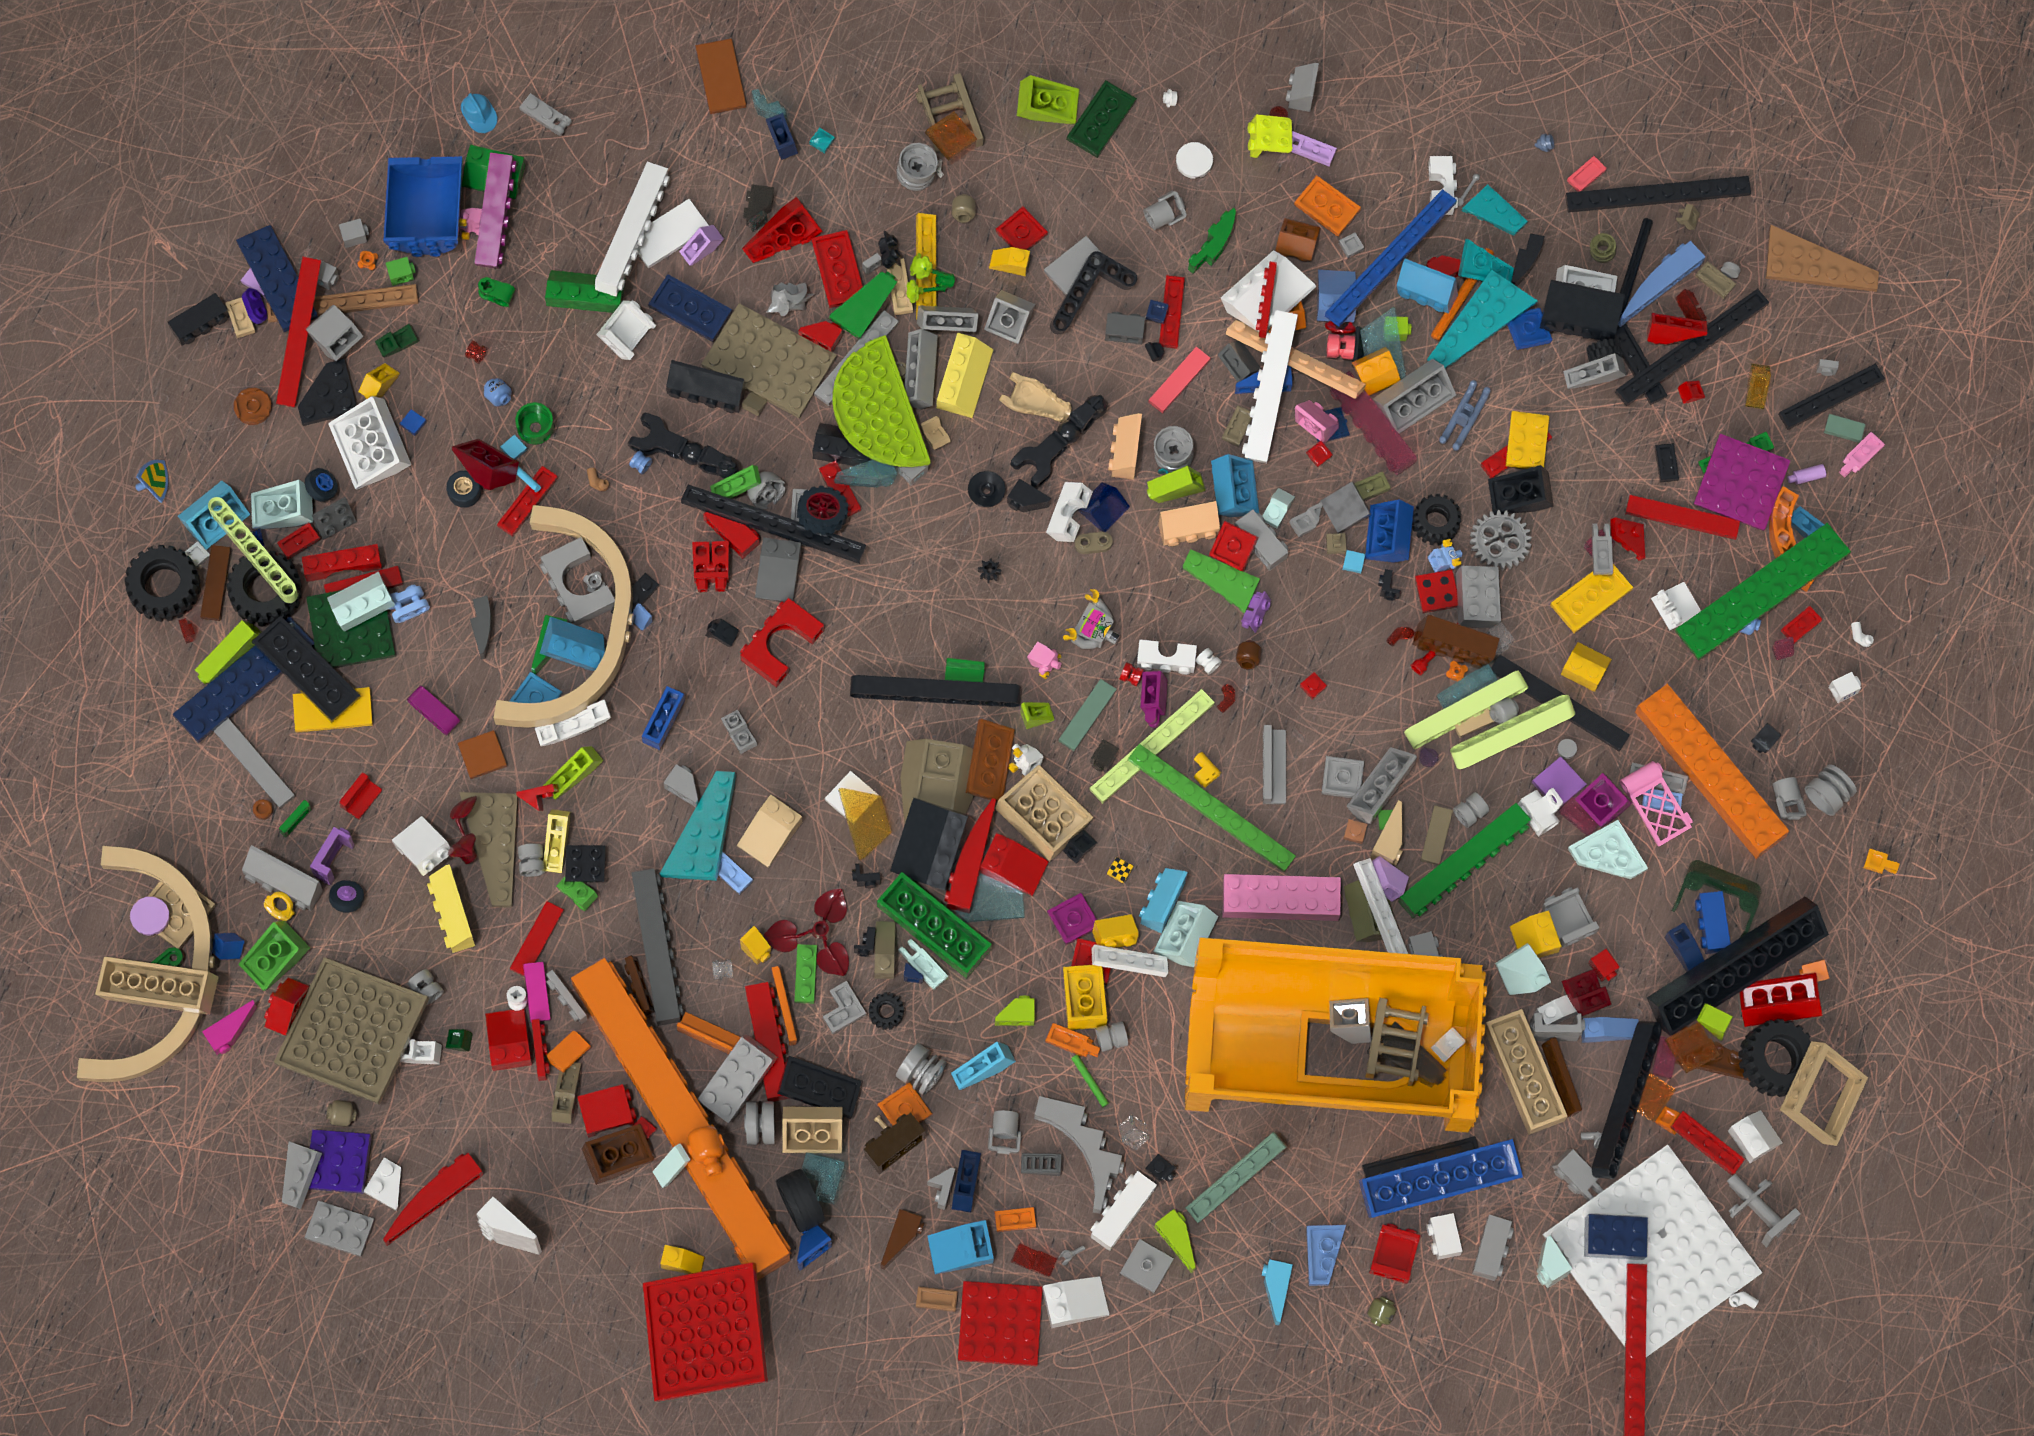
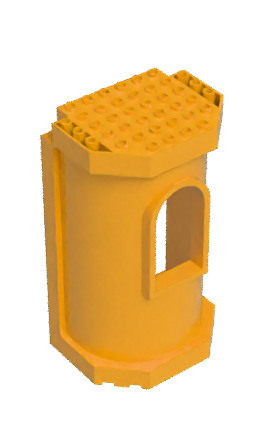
[1185,938,1487,1132]

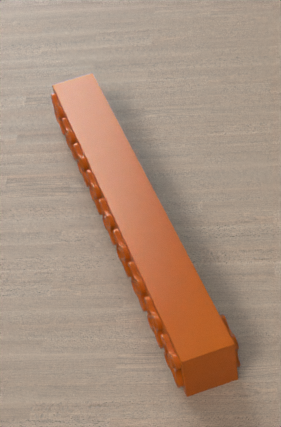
[571,958,791,1281]

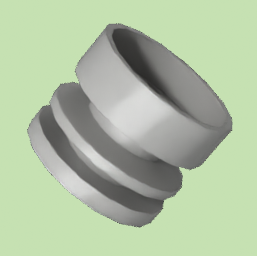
[896,143,938,191]
[1154,426,1194,473]
[1804,764,1857,816]
[896,1043,947,1095]

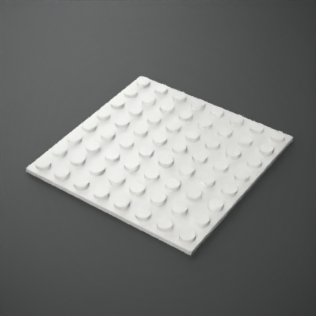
[1542,1145,1762,1357]

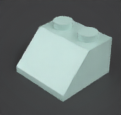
[1537,1235,1572,1288]

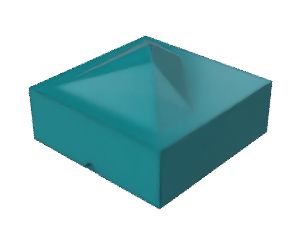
[809,127,835,154]

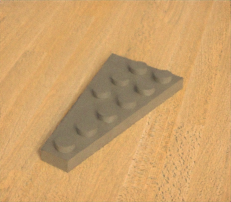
[459,792,518,908]

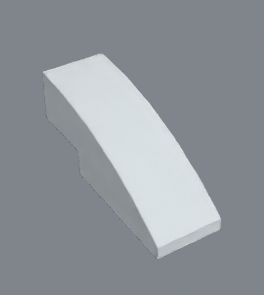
[400,1039,442,1064]

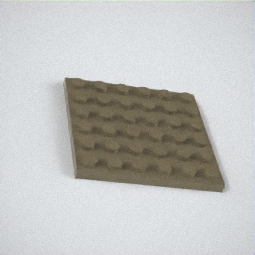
[274,957,429,1105]

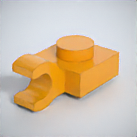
[1863,849,1900,874]

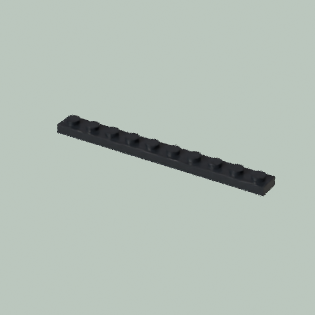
[1565,176,1751,213]
[1615,288,1769,406]
[681,484,866,564]

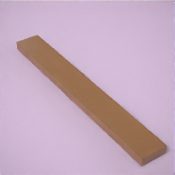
[266,284,418,323]

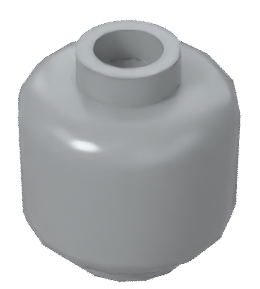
[1489,697,1519,724]

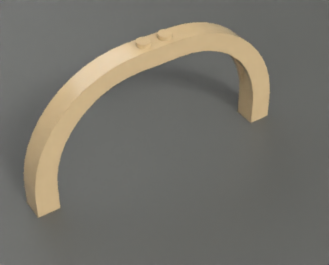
[493,505,634,728]
[77,846,215,1082]

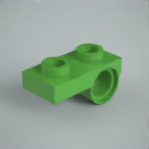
[556,877,598,911]

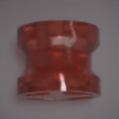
[465,340,487,364]

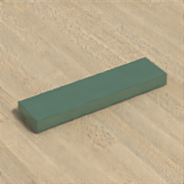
[1058,679,1117,751]

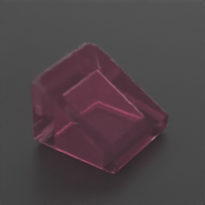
[1772,637,1794,660]

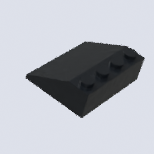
[1540,280,1625,341]
[890,797,969,890]

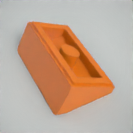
[547,1030,591,1073]

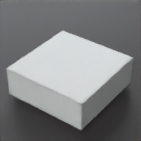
[185,541,210,568]

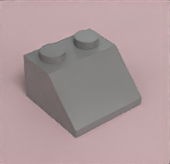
[1286,63,1319,112]
[984,290,1035,344]

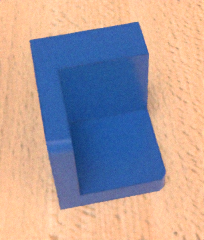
[212,933,244,959]

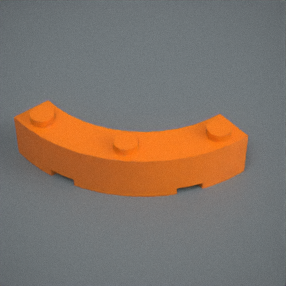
[1769,486,1815,592]

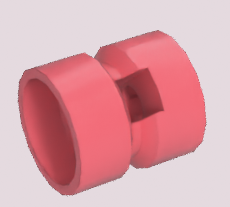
[1326,334,1355,360]

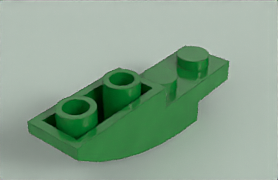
[1188,207,1236,274]

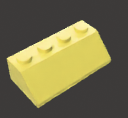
[936,333,993,418]
[427,864,475,953]

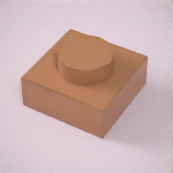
[1344,819,1367,844]

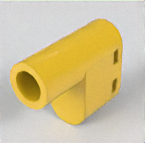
[1194,752,1221,788]

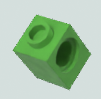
[386,257,416,286]

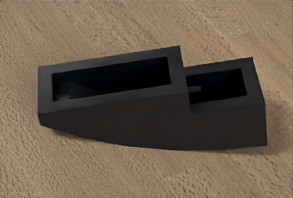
[1511,233,1545,286]

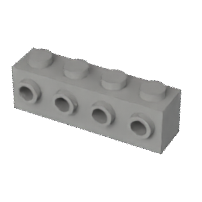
[904,329,938,409]

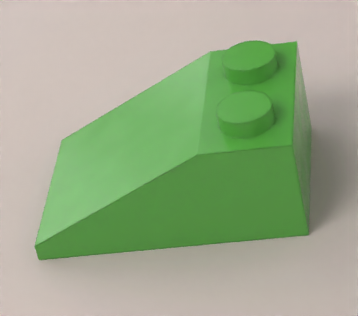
[238,921,310,991]

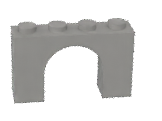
[539,537,615,626]

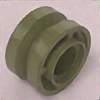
[1590,233,1616,263]

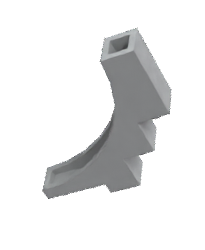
[1034,1096,1125,1214]

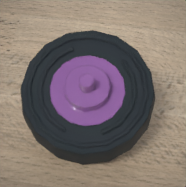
[329,880,364,913]

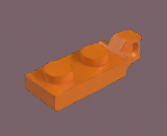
[1045,1023,1100,1057]

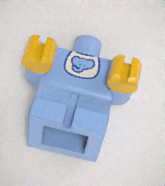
[1428,539,1462,572]

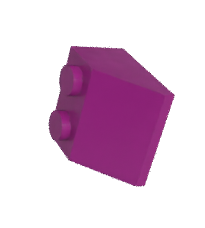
[1575,773,1632,827]

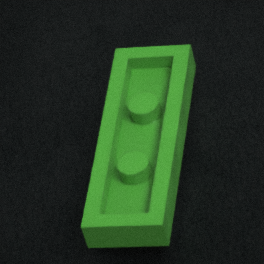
[710,465,761,499]
[795,944,817,1004]

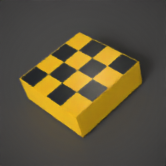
[1107,857,1133,884]

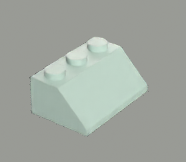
[327,572,395,632]
[1154,901,1218,967]

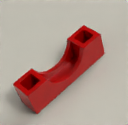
[302,544,382,582]

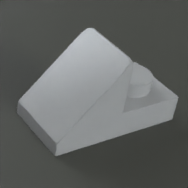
[927,1168,955,1210]

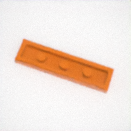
[772,966,797,1046]

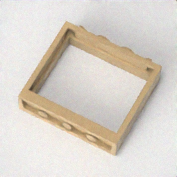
[1780,1041,1868,1146]

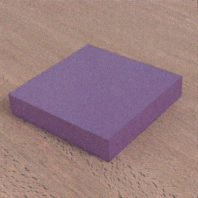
[1532,757,1587,809]

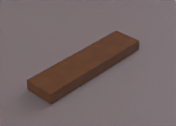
[200,545,231,621]
[1541,1037,1582,1118]

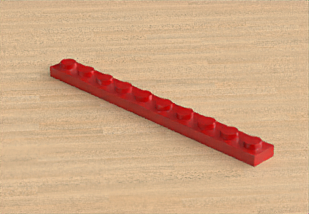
[1623,1264,1647,1436]

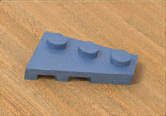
[1306,1225,1346,1286]

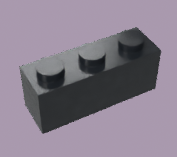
[168,293,230,346]

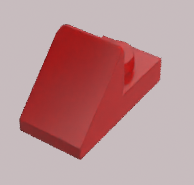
[516,784,559,811]

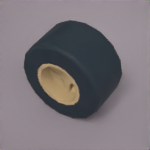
[446,471,481,508]

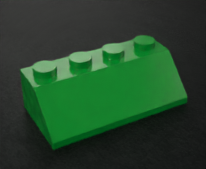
[545,270,625,313]

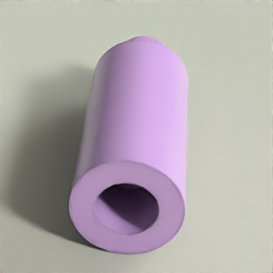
[1787,464,1826,485]

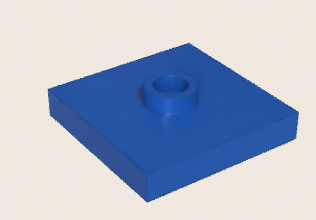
[1507,308,1552,350]

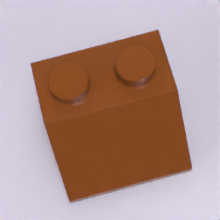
[1275,218,1320,261]

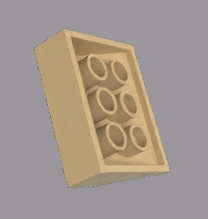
[995,765,1093,862]

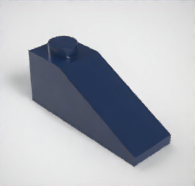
[952,1150,981,1213]

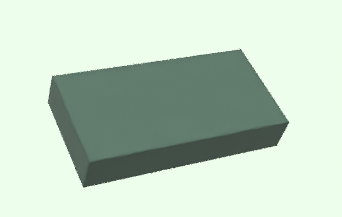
[1824,414,1865,443]

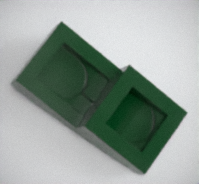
[375,324,420,358]

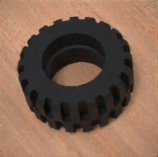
[125,545,201,622]
[227,550,302,626]
[1738,1019,1811,1097]

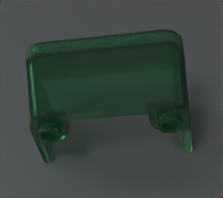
[1671,860,1762,938]

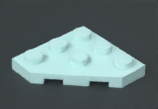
[1568,820,1648,879]

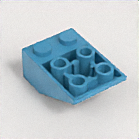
[927,1220,994,1274]

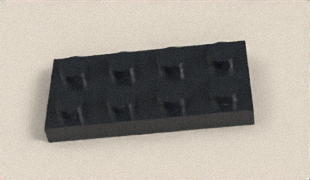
[777,1056,862,1119]

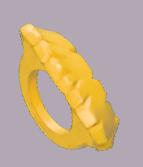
[264,892,295,921]

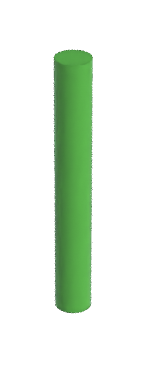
[1071,1055,1109,1108]

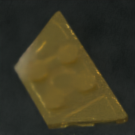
[838,788,891,861]

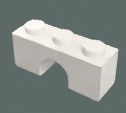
[1428,156,1458,215]
[1046,482,1093,542]
[1137,640,1197,675]

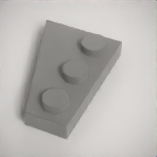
[282,1141,322,1209]

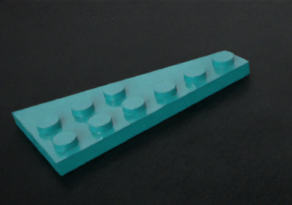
[1427,270,1538,369]
[659,771,736,881]

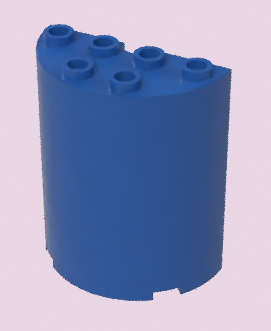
[383,156,463,257]

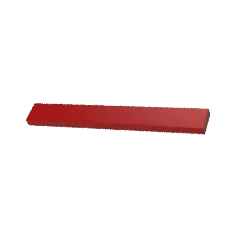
[276,257,321,408]

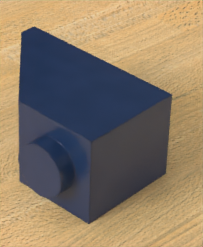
[765,113,798,160]

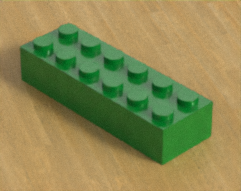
[877,872,992,979]

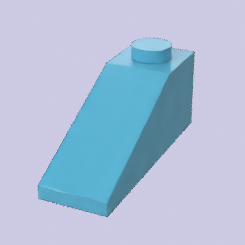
[951,1042,1016,1090]
[1261,1259,1293,1325]

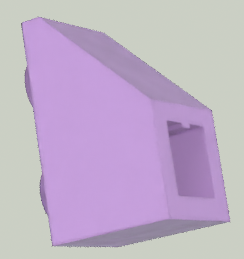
[1372,856,1409,902]

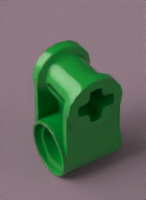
[478,277,515,307]

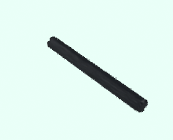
[1620,218,1653,316]

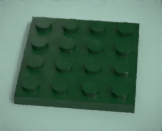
[306,590,396,669]

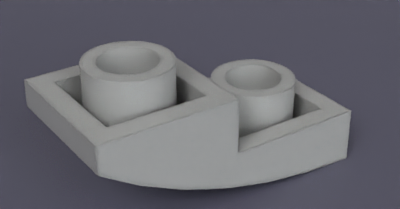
[721,710,757,754]

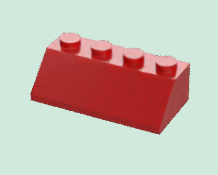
[1739,972,1823,1027]

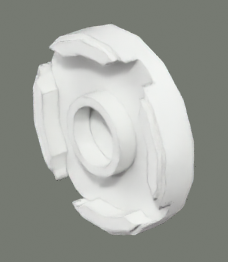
[1176,142,1213,179]

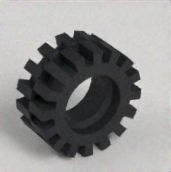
[1586,339,1622,362]
[869,992,904,1030]

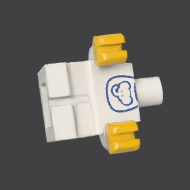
[1008,744,1044,776]

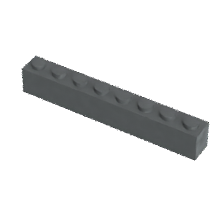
[631,869,683,1026]

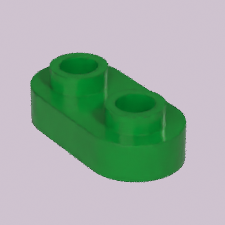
[151,947,184,967]

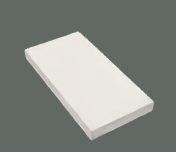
[637,199,709,269]

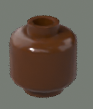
[1236,640,1262,670]

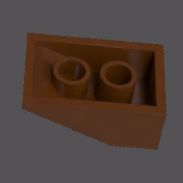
[582,1124,654,1185]

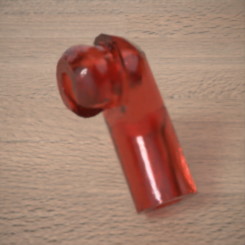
[1386,627,1415,646]
[1217,684,1235,713]

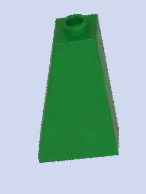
[828,271,897,339]

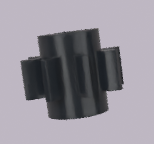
[978,558,1001,583]

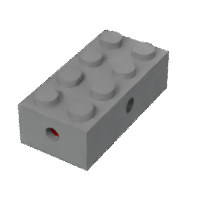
[697,1034,778,1123]

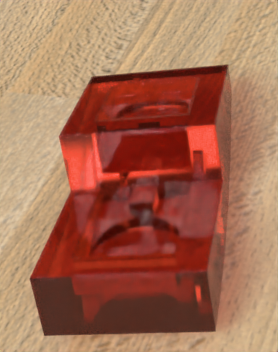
[1011,1243,1057,1277]

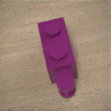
[1140,671,1168,728]

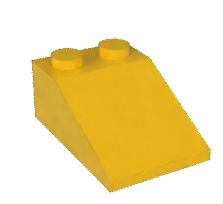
[1063,965,1107,1030]

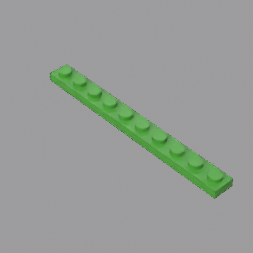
[1128,744,1296,872]

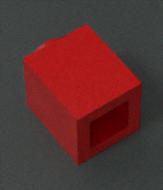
[1588,949,1620,982]

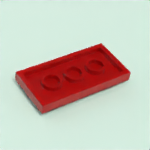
[811,230,863,308]

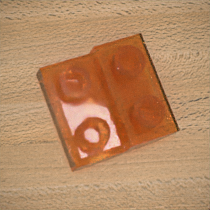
[1664,1022,1720,1073]

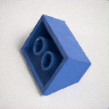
[1365,499,1414,563]

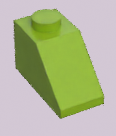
[995,996,1034,1026]

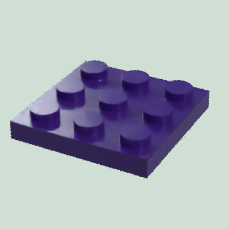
[309,1130,372,1194]

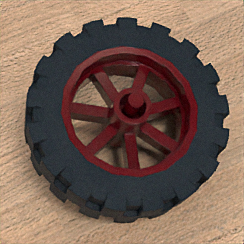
[797,486,848,535]

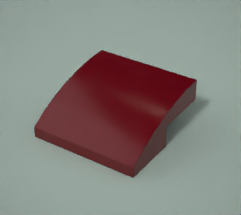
[1561,969,1612,1016]

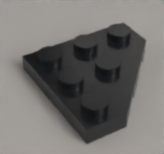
[298,359,356,426]

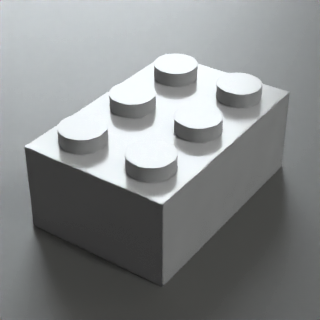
[1456,566,1501,628]

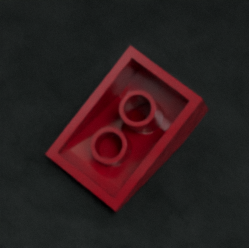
[452,439,519,490]

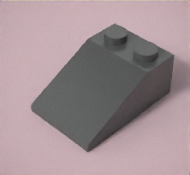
[755,537,801,602]

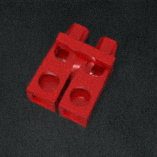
[692,541,729,592]

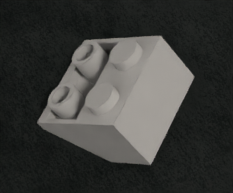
[306,305,363,361]

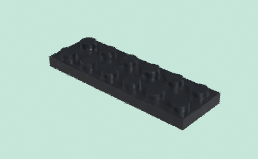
[252,616,360,723]

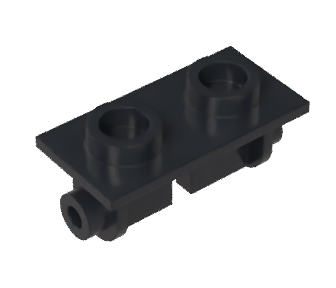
[878,231,901,268]

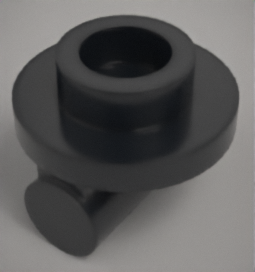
[1145,342,1164,362]

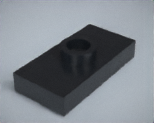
[1654,443,1679,482]

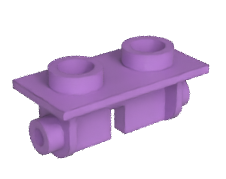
[1241,592,1271,633]

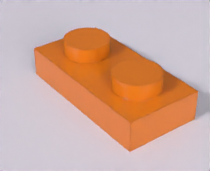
[994,1207,1036,1232]

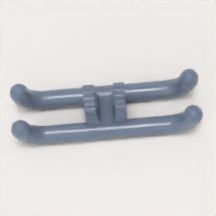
[1439,380,1491,451]

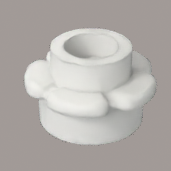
[1163,89,1177,107]

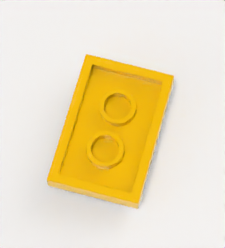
[1505,411,1549,469]

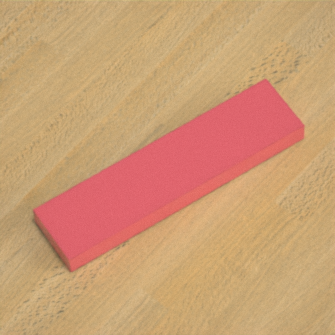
[1148,347,1211,414]

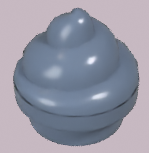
[1535,133,1554,152]

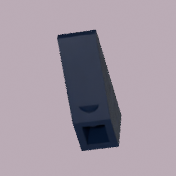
[1664,923,1705,972]

